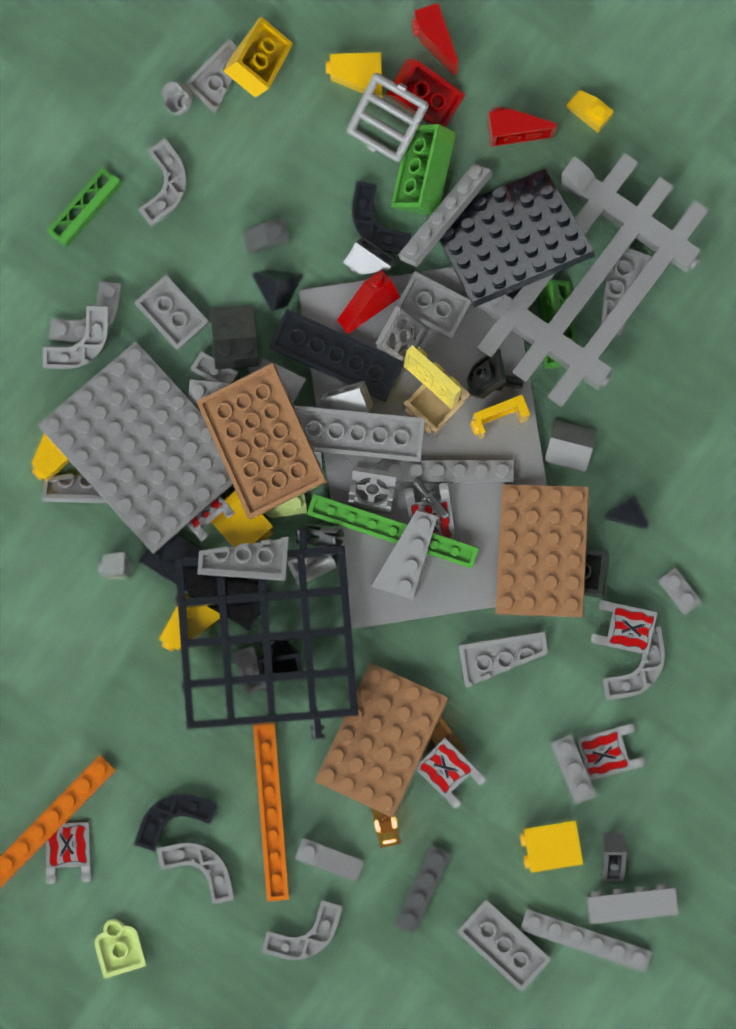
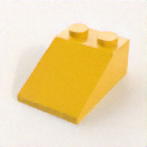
[223,17,293,98]

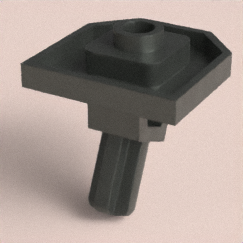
[467,349,524,399]

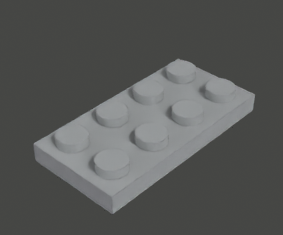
[456,899,551,992]

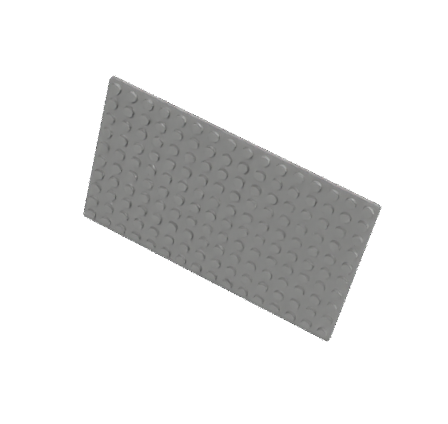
[299,267,547,629]

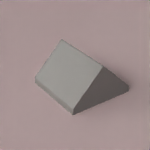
[544,420,597,472]

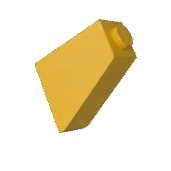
[326,52,382,98]
[31,434,69,482]
[158,595,220,652]

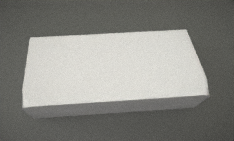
[287,546,337,585]

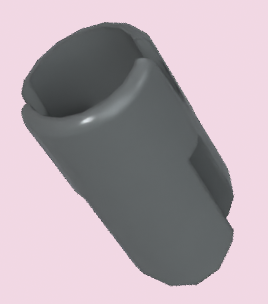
[306,523,344,547]

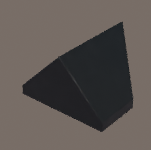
[252,269,304,312]
[604,496,649,530]
[257,640,303,675]

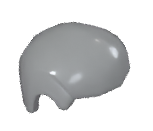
[161,81,193,116]

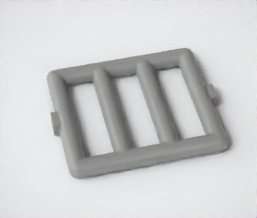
[346,73,429,162]

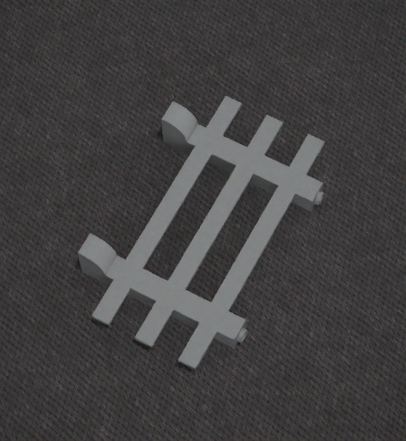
[477,153,709,407]

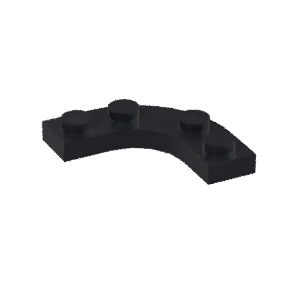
[352,181,411,254]
[134,794,218,852]

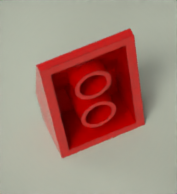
[411,3,459,75]
[385,59,465,127]
[487,107,556,147]

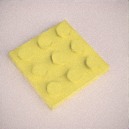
[404,345,461,409]

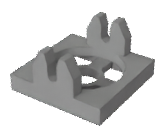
[375,306,427,362]
[348,466,397,513]

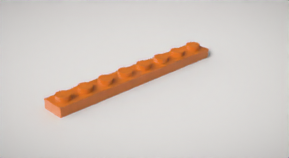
[253,724,289,902]
[0,755,116,889]

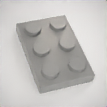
[396,271,472,340]
[134,275,209,351]

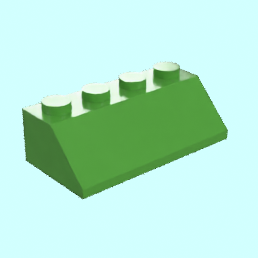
[390,124,456,215]

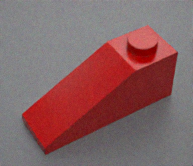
[337,270,401,334]

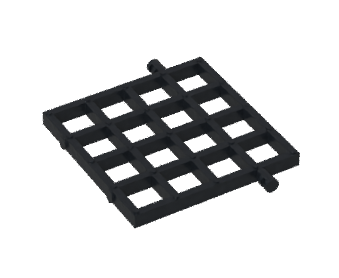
[175,529,359,740]

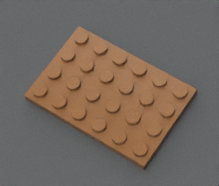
[196,363,328,519]
[495,484,589,618]
[315,663,449,818]

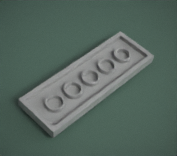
[294,405,425,462]

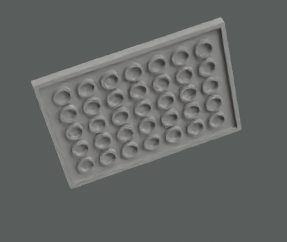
[38,341,233,554]

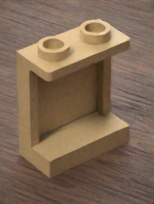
[403,371,471,435]

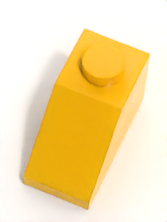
[566,90,614,133]

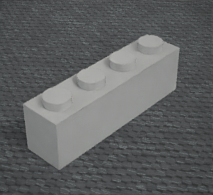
[586,884,679,924]

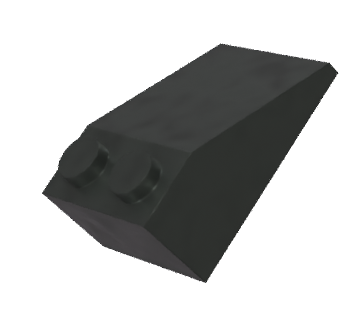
[210,305,258,369]
[584,549,610,598]

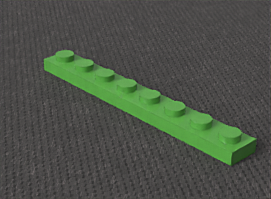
[307,493,479,569]

